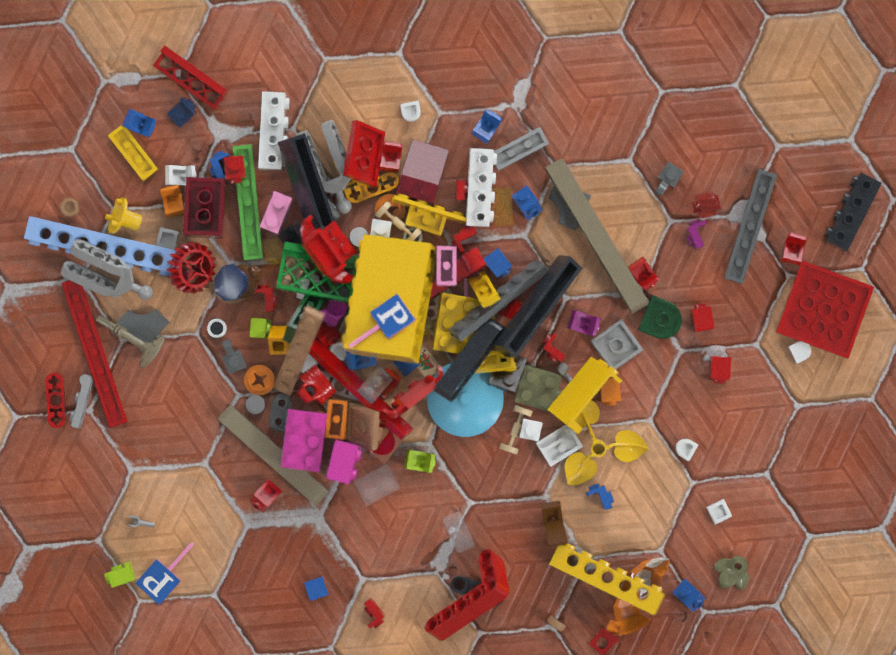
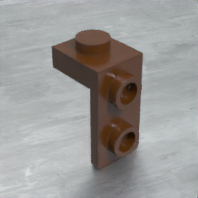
[541,501,568,547]

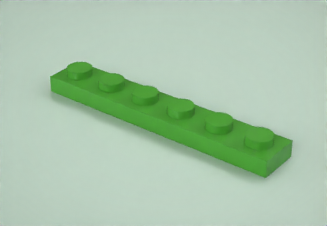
[233,144,264,261]

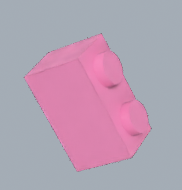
[260,191,293,235]
[437,246,456,286]

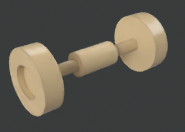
[375,201,422,241]
[499,405,533,455]

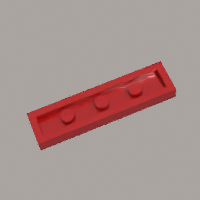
[153,45,228,110]

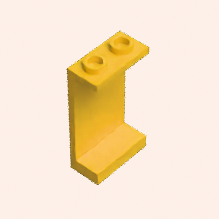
[547,356,622,434]

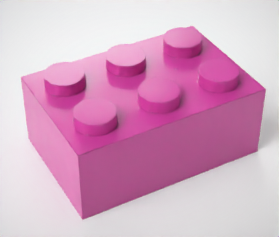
[281,409,327,472]
[326,439,363,484]

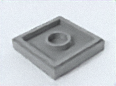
[590,319,643,370]

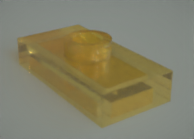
[491,187,514,227]

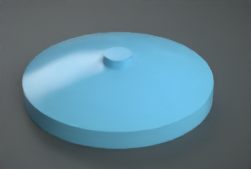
[427,362,504,437]

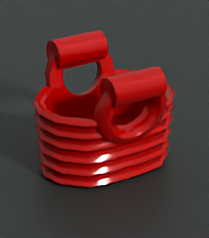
[296,365,336,405]

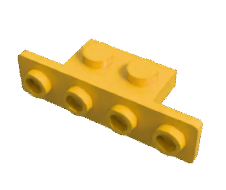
[391,194,467,236]

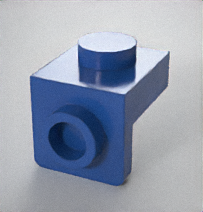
[122,109,156,137]
[471,109,502,144]
[209,151,230,180]
[511,186,543,220]
[345,351,377,370]
[586,483,614,510]
[672,579,706,612]

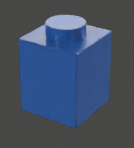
[484,248,512,279]

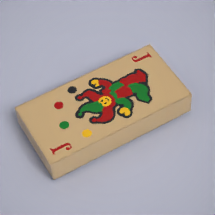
[417,344,440,377]

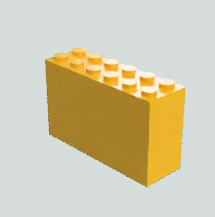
[342,234,437,364]

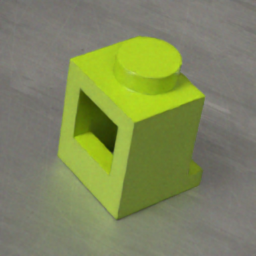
[250,318,272,339]
[104,561,136,588]

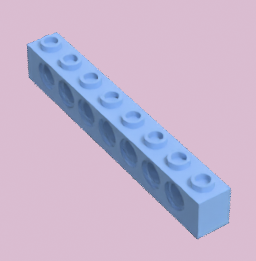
[24,216,176,276]

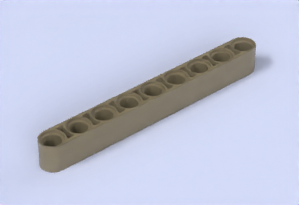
[545,158,649,314]

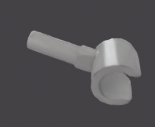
[557,362,572,382]
[126,516,155,528]

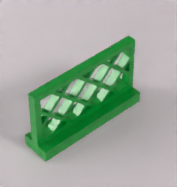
[276,242,359,303]

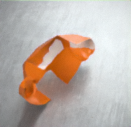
[606,557,670,635]

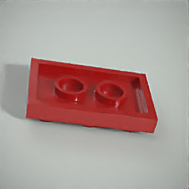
[343,120,386,187]

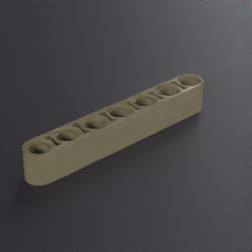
[218,404,329,506]

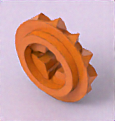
[375,194,405,224]
[244,365,275,395]

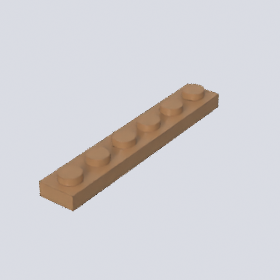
[273,306,325,396]

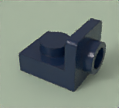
[167,97,197,128]

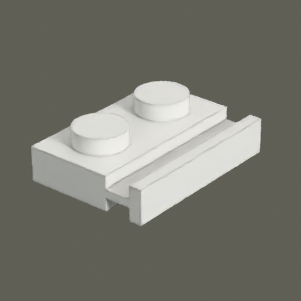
[536,425,583,467]

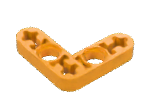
[333,152,399,204]

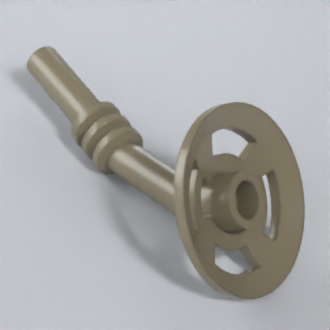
[96,316,164,369]

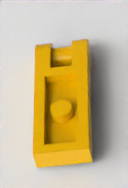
[467,270,501,308]
[474,350,517,374]

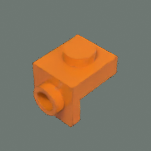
[160,185,185,218]

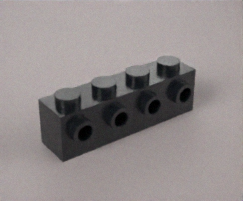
[824,172,882,252]

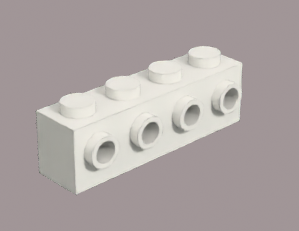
[258,92,290,171]
[465,148,497,227]

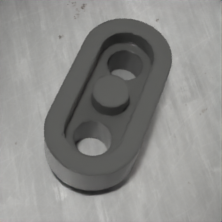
[269,394,292,432]

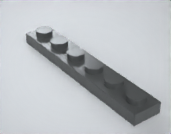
[724,169,777,284]
[448,260,548,341]

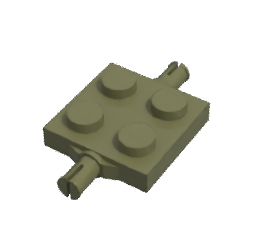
[515,364,562,412]

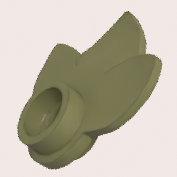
[713,556,749,590]

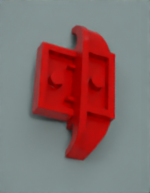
[300,215,356,284]
[380,365,443,418]

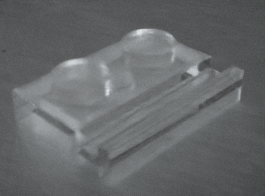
[354,464,400,506]

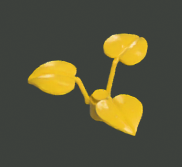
[565,400,649,485]

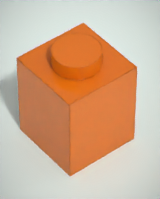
[600,378,621,406]

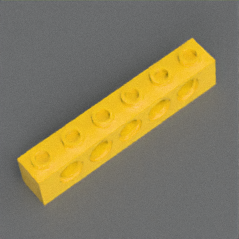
[549,543,665,615]

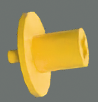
[105,197,142,234]

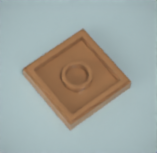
[346,402,379,450]

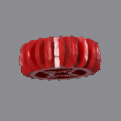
[166,242,217,294]

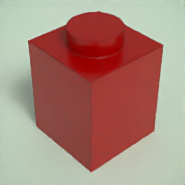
[690,303,715,333]
[709,356,731,384]

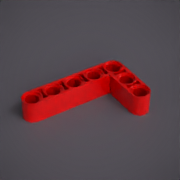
[430,247,487,299]
[425,549,509,641]

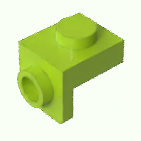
[403,449,436,473]

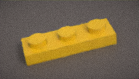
[108,124,159,181]

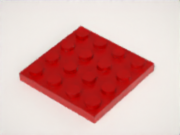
[775,260,874,359]

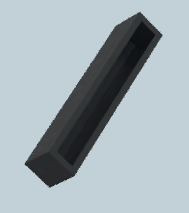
[277,133,335,230]
[493,255,582,358]

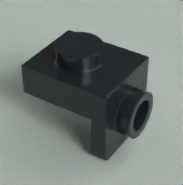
[278,222,303,244]

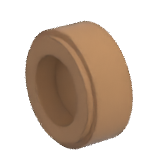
[60,198,80,217]
[547,615,566,631]

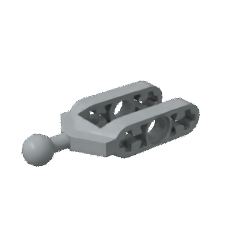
[296,120,351,214]
[60,240,153,300]

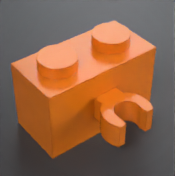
[315,399,351,440]

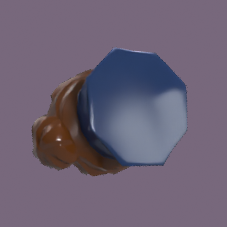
[214,264,263,301]

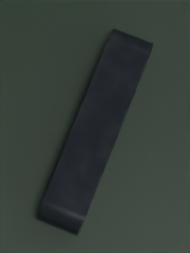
[434,318,505,402]

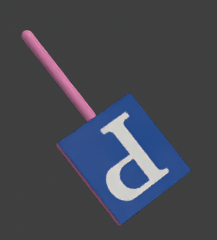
[348,294,415,348]
[135,542,194,605]

